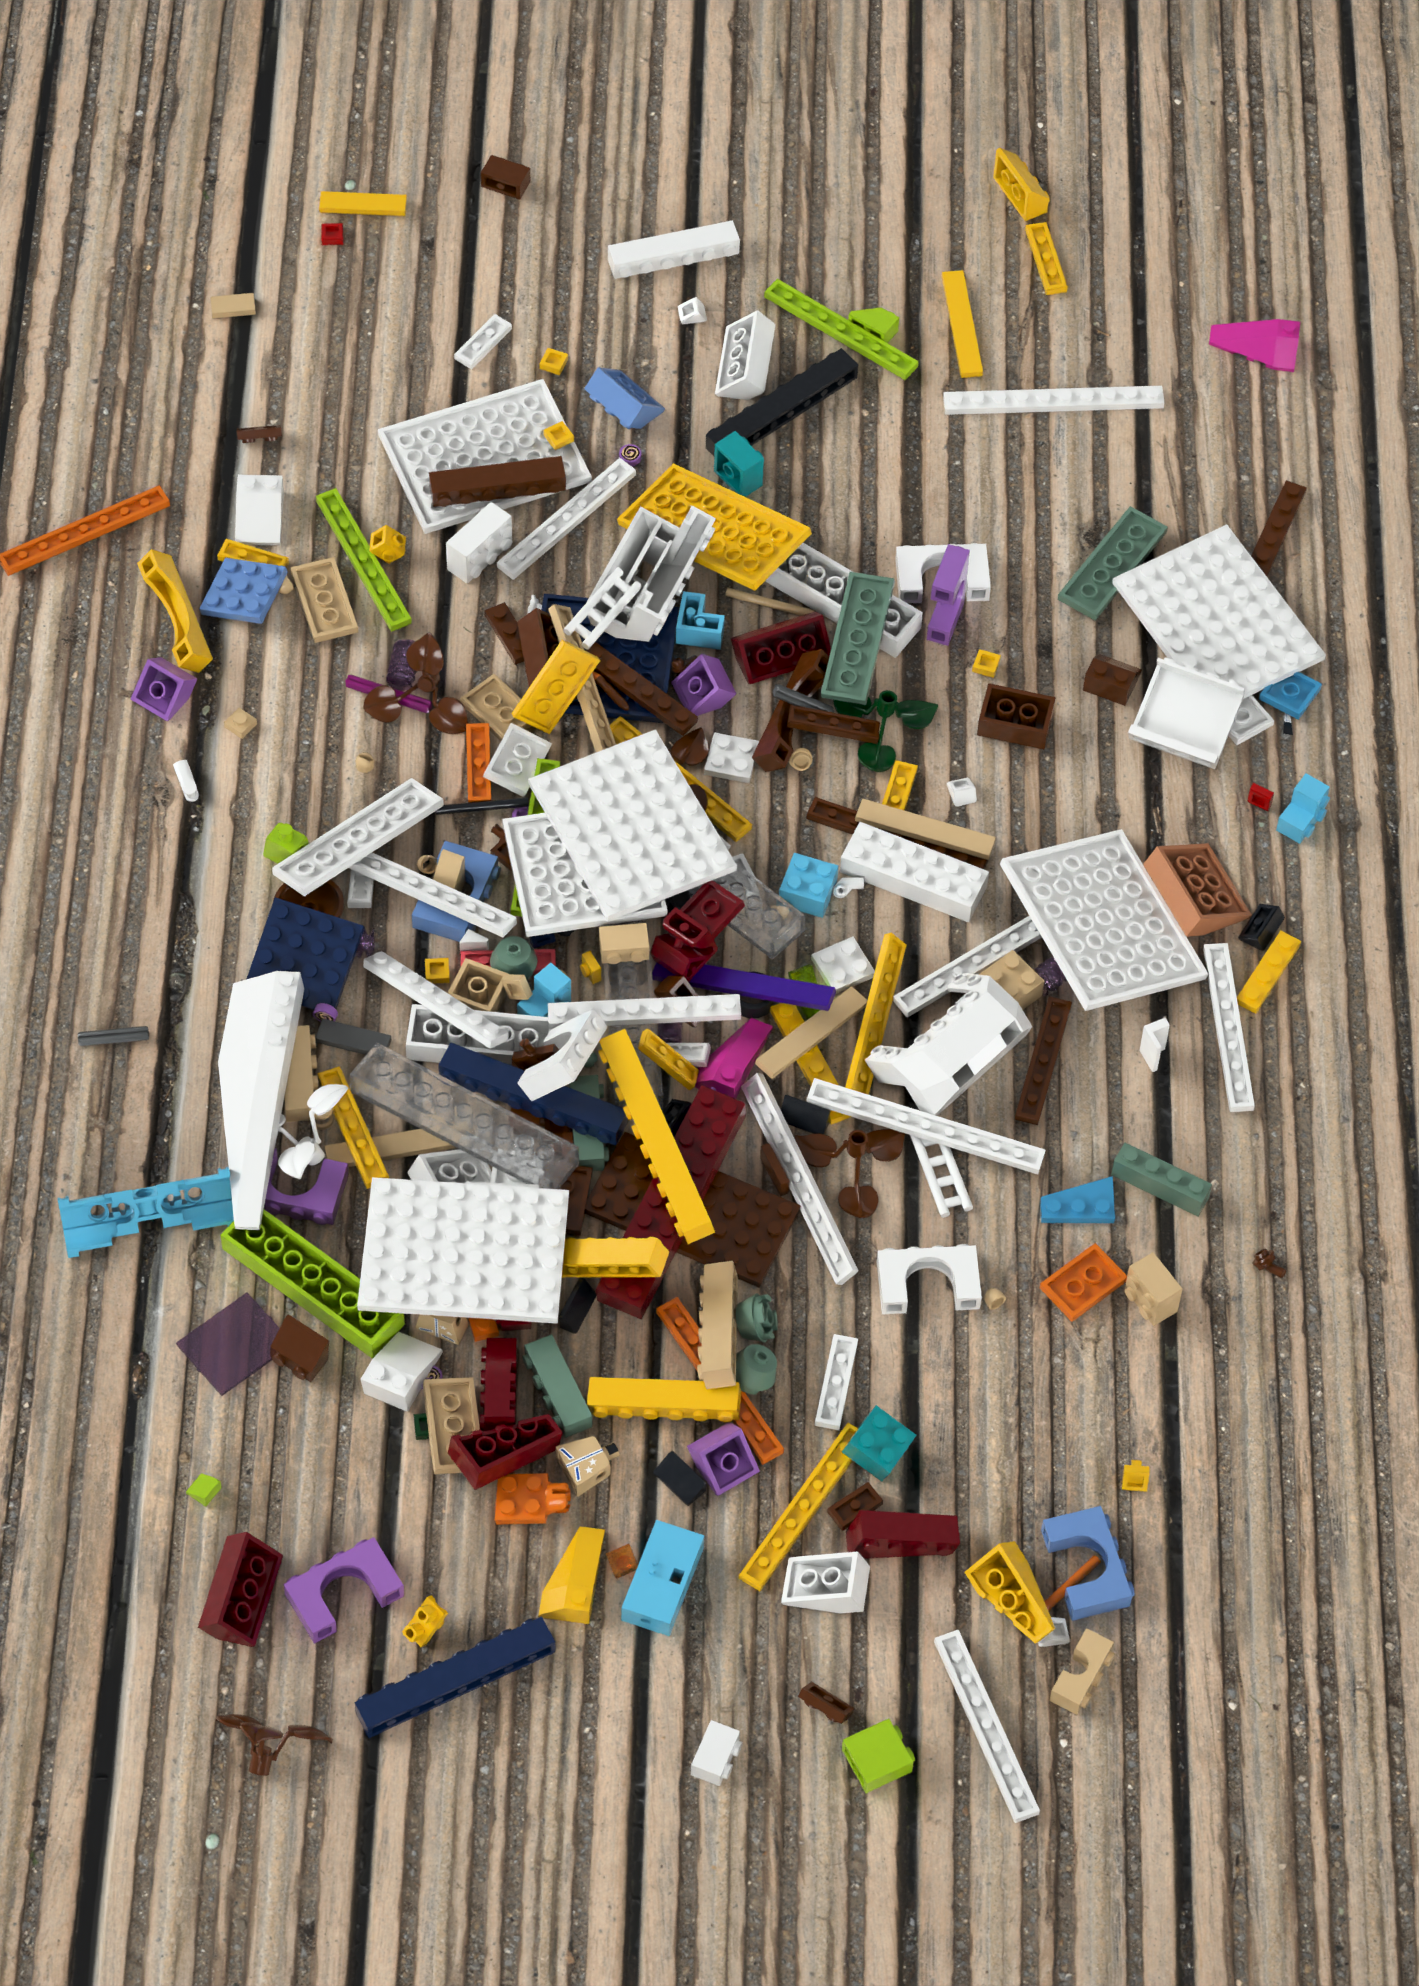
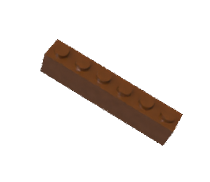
[429,456,566,507]

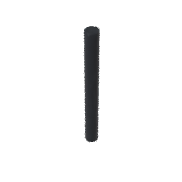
[436,797,529,815]

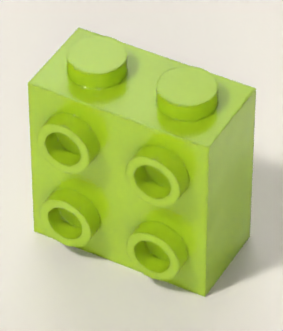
[842,1718,915,1793]

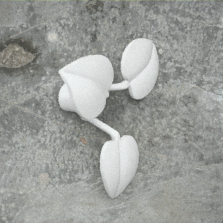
[278,1084,349,1179]

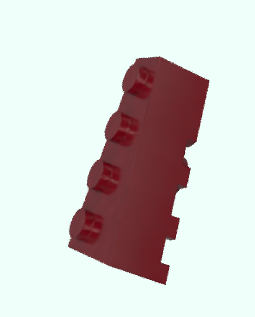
[480,1338,517,1431]
[448,1414,563,1490]
[846,1510,960,1559]

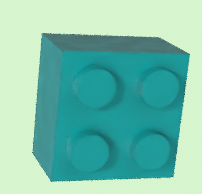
[714,431,764,497]
[842,1405,916,1482]

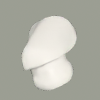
[833,877,864,898]

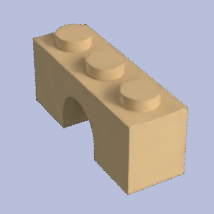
[1050,1628,1115,1715]

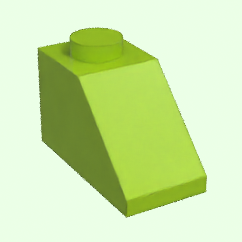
[848,307,899,343]

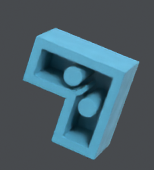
[676,591,725,650]
[1276,773,1330,844]
[517,962,571,1017]

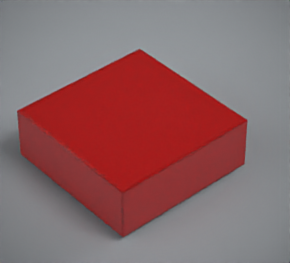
[321,223,343,245]
[1247,783,1274,811]

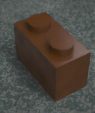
[481,155,531,200]

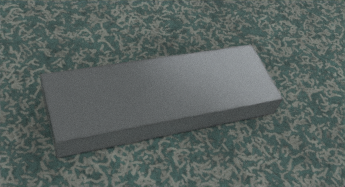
[315,1019,392,1059]

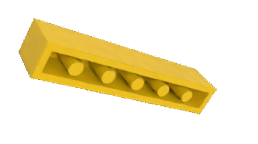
[562,1237,669,1277]
[587,1377,741,1422]

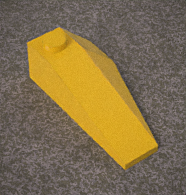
[539,1526,605,1624]
[965,1541,1055,1643]

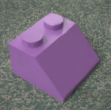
[671,654,736,716]
[131,657,197,721]
[687,1422,760,1496]

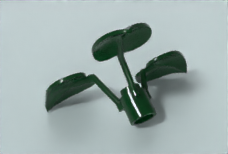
[833,690,938,772]

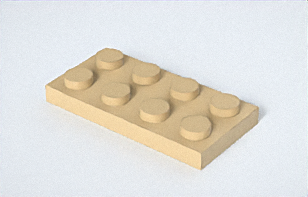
[290,557,358,643]
[423,1377,480,1474]

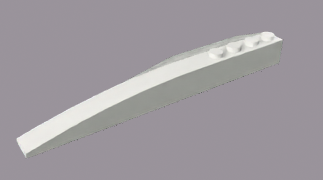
[218,971,304,1230]

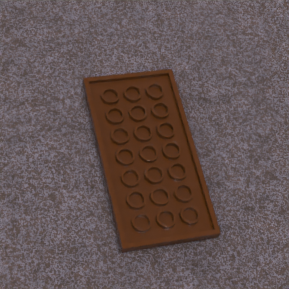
[585,1132,801,1288]

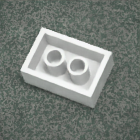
[446,502,512,584]

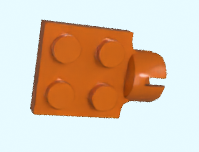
[495,1473,571,1525]

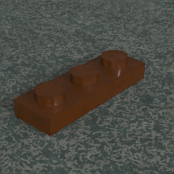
[484,602,524,665]

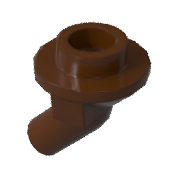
[1252,1248,1286,1278]

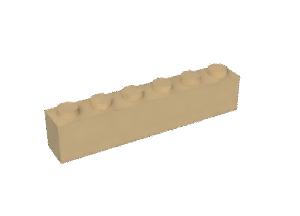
[697,1261,738,1389]

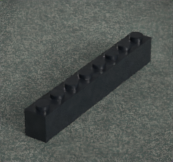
[705,348,858,456]

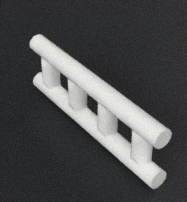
[563,567,642,650]
[910,1135,973,1218]

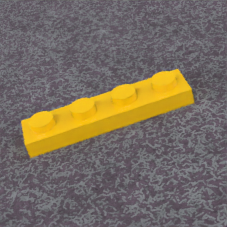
[1237,930,1301,1014]

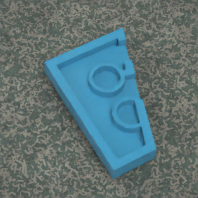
[1040,1176,1115,1223]

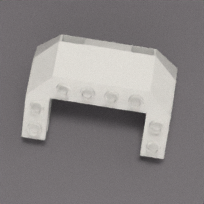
[586,506,716,642]
[865,973,1032,1116]

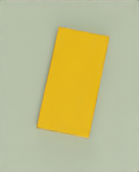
[511,639,600,735]

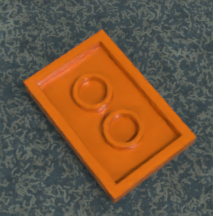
[1039,1243,1127,1322]

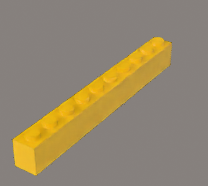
[598,1029,715,1244]

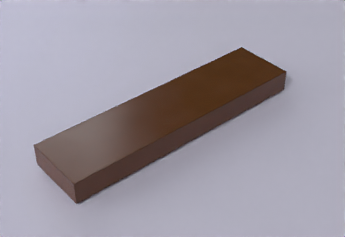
[787,705,880,744]

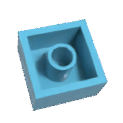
[779,853,839,918]

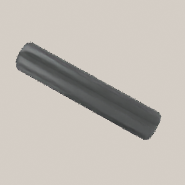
[772,684,835,713]
[78,1026,149,1046]

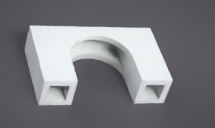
[895,543,991,603]
[517,1009,608,1101]
[877,1244,982,1314]

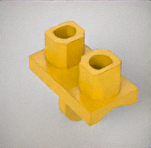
[402,1595,448,1647]

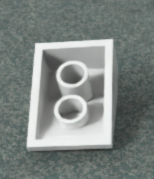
[235,475,284,546]
[407,1147,492,1183]
[361,1332,443,1412]
[781,1552,870,1613]

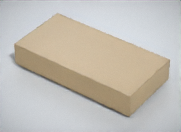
[210,293,256,318]

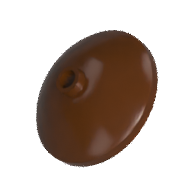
[273,879,344,918]

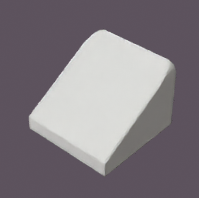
[678,297,707,324]
[947,777,977,806]
[460,929,489,954]
[1038,1617,1070,1647]

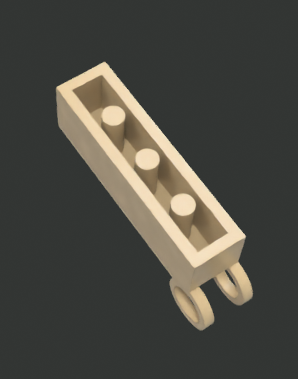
[285,1025,334,1130]

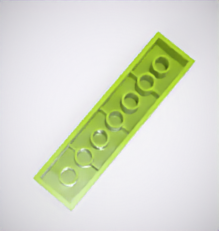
[220,1209,405,1359]

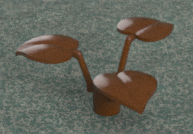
[363,632,469,734]
[667,727,709,811]
[794,1129,905,1218]
[215,1714,333,1776]

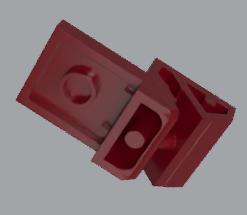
[650,880,745,982]

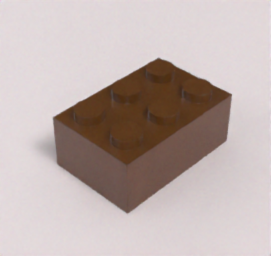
[977,683,1056,750]

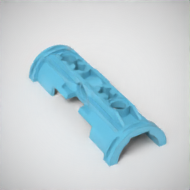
[57,1167,234,1258]

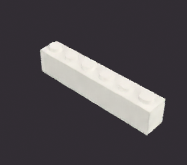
[608,220,740,279]

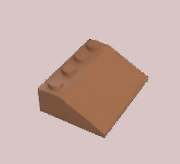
[1143,843,1252,937]

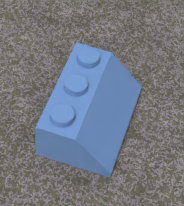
[584,367,665,429]

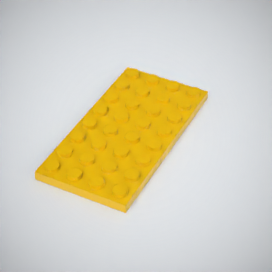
[617,463,812,591]

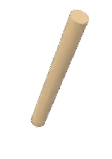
[726,587,815,616]

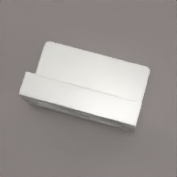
[1139,1018,1170,1072]

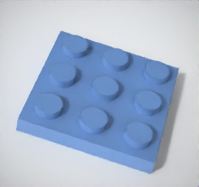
[199,558,288,624]

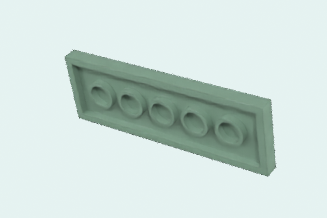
[1057,506,1168,621]
[821,572,895,705]

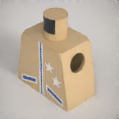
[415,1315,469,1345]
[556,1436,620,1497]

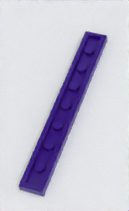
[651,962,836,1011]

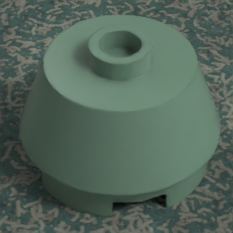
[490,936,538,980]
[736,1293,778,1342]
[736,1344,777,1395]

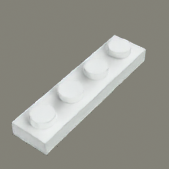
[815,1334,858,1430]

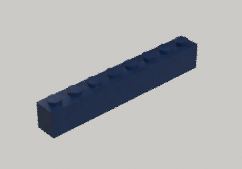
[438,1042,628,1145]
[354,1616,556,1738]

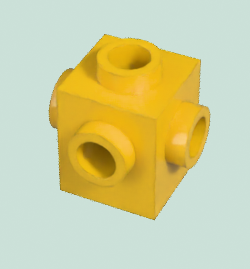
[369,525,406,564]

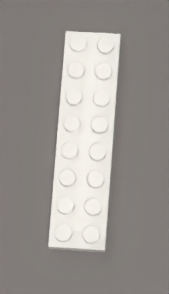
[272,778,444,896]

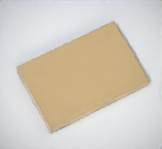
[460,674,531,741]

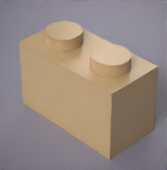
[599,923,649,964]

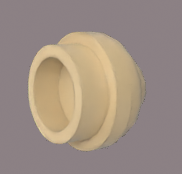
[789,748,813,771]

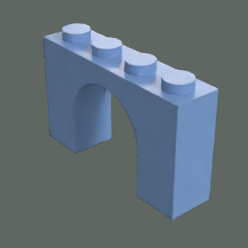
[412,841,501,942]
[1041,1506,1135,1621]

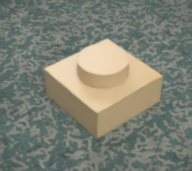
[224,708,257,739]
[501,974,533,1000]

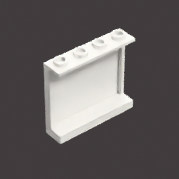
[1128,658,1245,769]

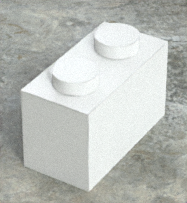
[691,1720,743,1786]

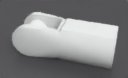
[173,760,199,802]

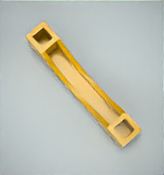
[137,549,213,673]

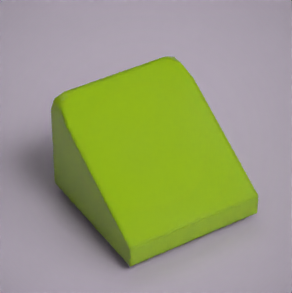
[186,1473,221,1507]

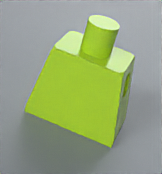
[263,823,309,864]

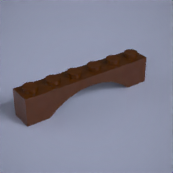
[752,649,829,772]

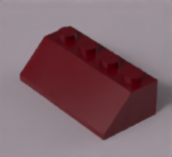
[731,611,831,685]
[198,1532,283,1647]

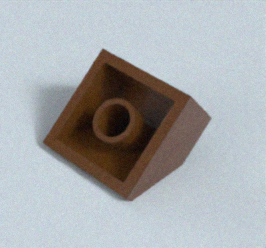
[1083,654,1142,706]
[270,1314,329,1382]

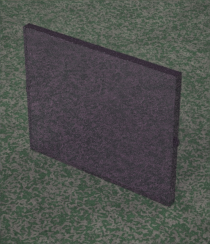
[176,1292,280,1396]

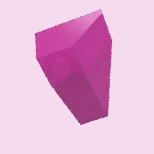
[1209,319,1300,372]
[695,1018,773,1099]

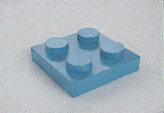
[1259,672,1322,720]

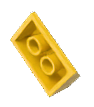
[993,148,1050,221]

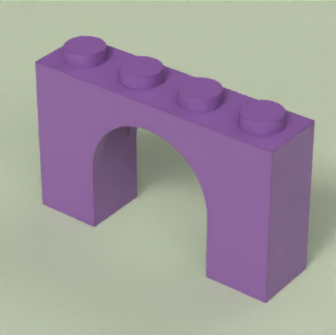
[927,544,970,646]
[264,1148,349,1225]
[284,1537,404,1644]

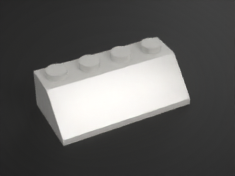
[715,310,776,400]

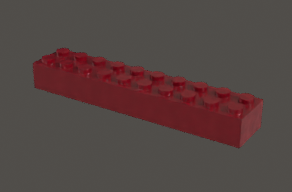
[596,1085,746,1320]

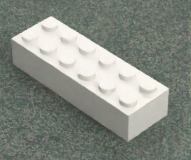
[840,822,989,922]
[406,1004,553,1066]

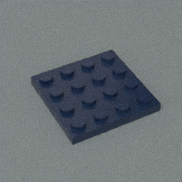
[246,897,365,1010]

